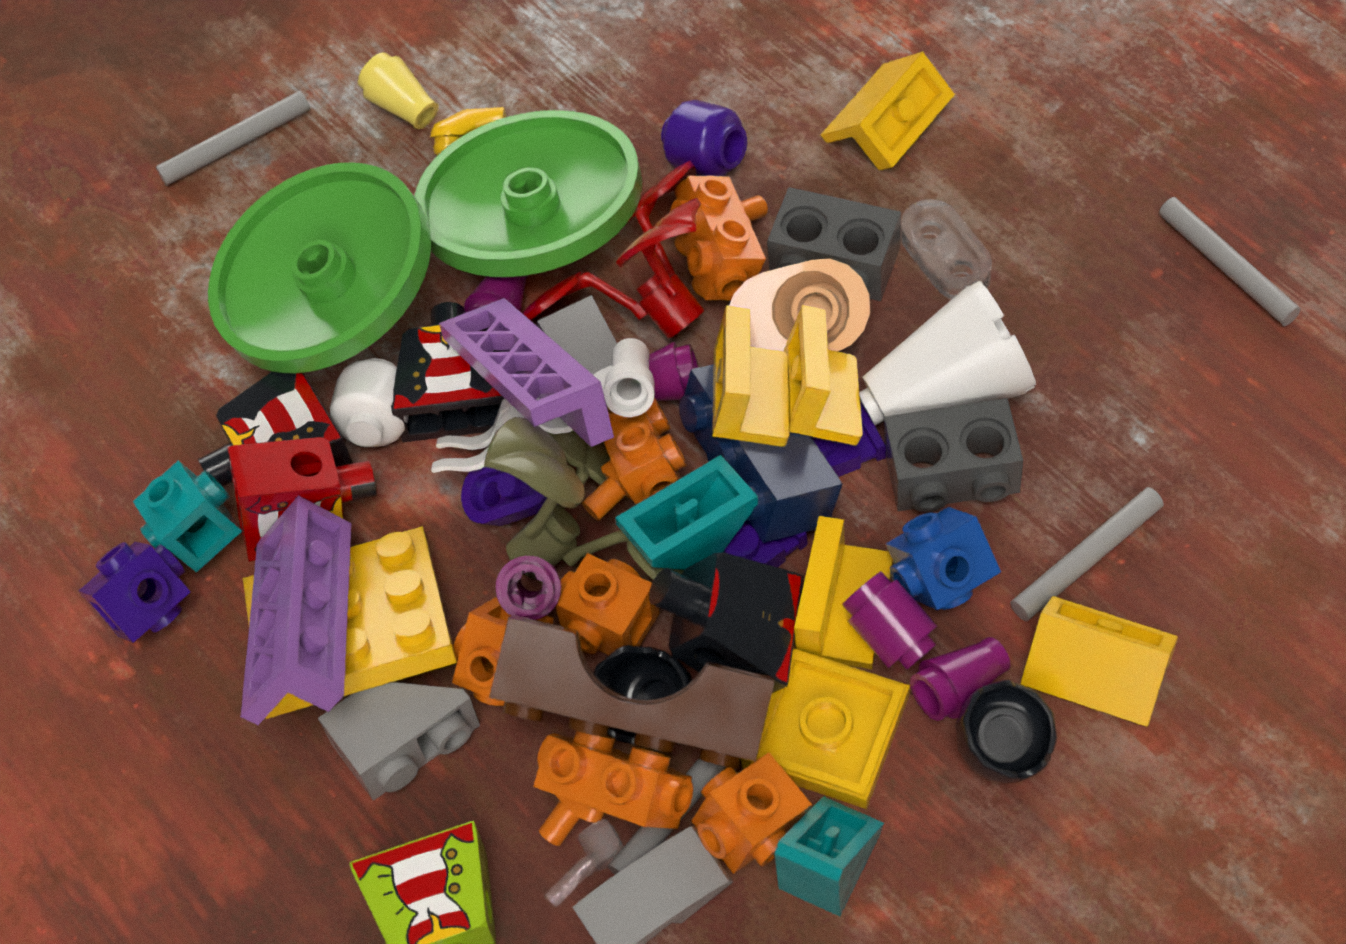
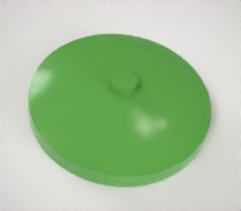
[414,110,642,277]
[208,162,431,373]

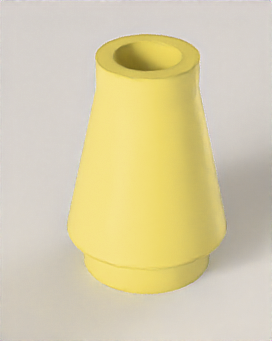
[358,52,438,129]

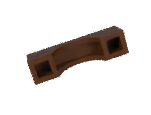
[489,615,774,768]

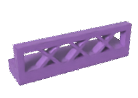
[439,298,614,447]
[241,495,351,725]

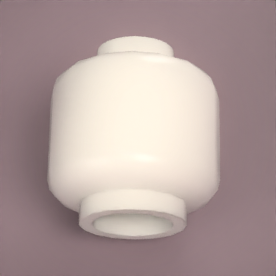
[330,358,409,447]

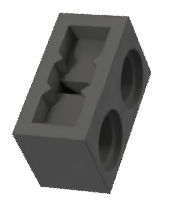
[767,187,901,301]
[884,398,1023,512]

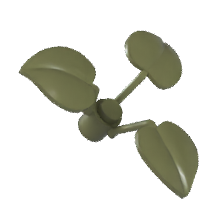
[484,417,684,580]

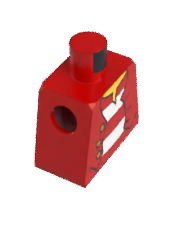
[228,437,377,562]

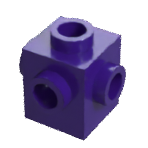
[78,541,190,643]

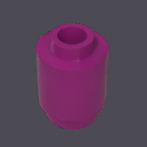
[842,571,938,670]

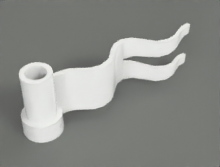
[431,338,655,473]

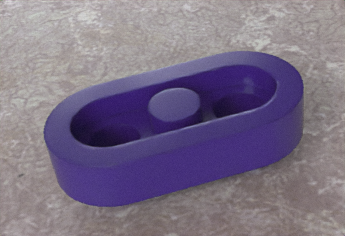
[461,463,568,526]

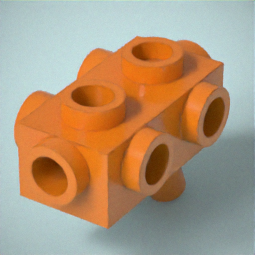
[670,176,768,300]
[582,398,688,521]
[533,731,693,846]

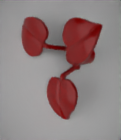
[522,161,704,339]

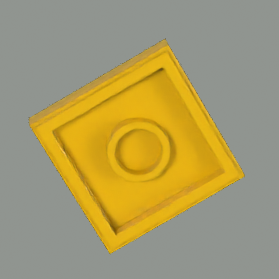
[741,648,910,809]

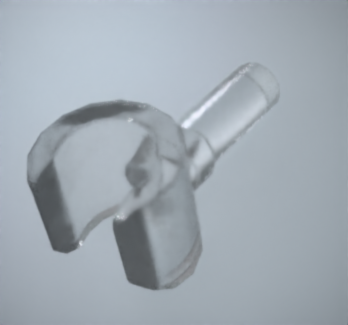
[544,819,623,907]

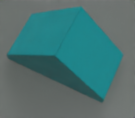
[615,455,758,570]
[775,796,884,917]

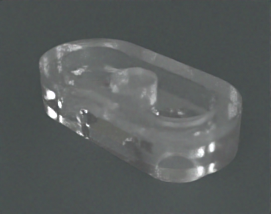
[901,199,992,299]

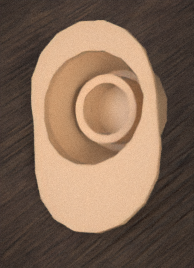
[729,259,870,352]

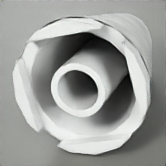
[859,281,1036,425]

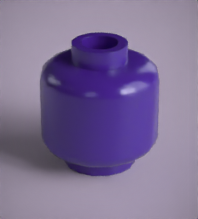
[661,100,747,176]

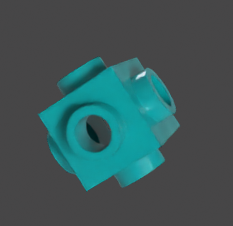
[133,460,242,573]

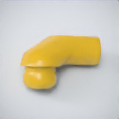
[430,107,506,156]

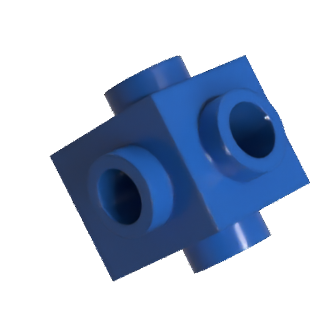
[886,507,1001,610]

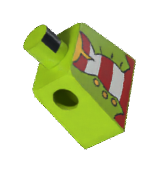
[349,820,496,944]

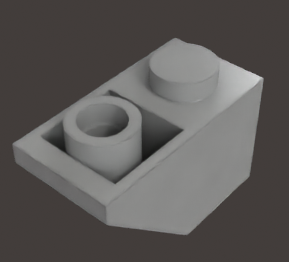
[318,682,480,801]

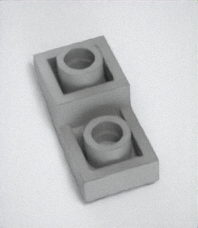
[573,826,733,944]

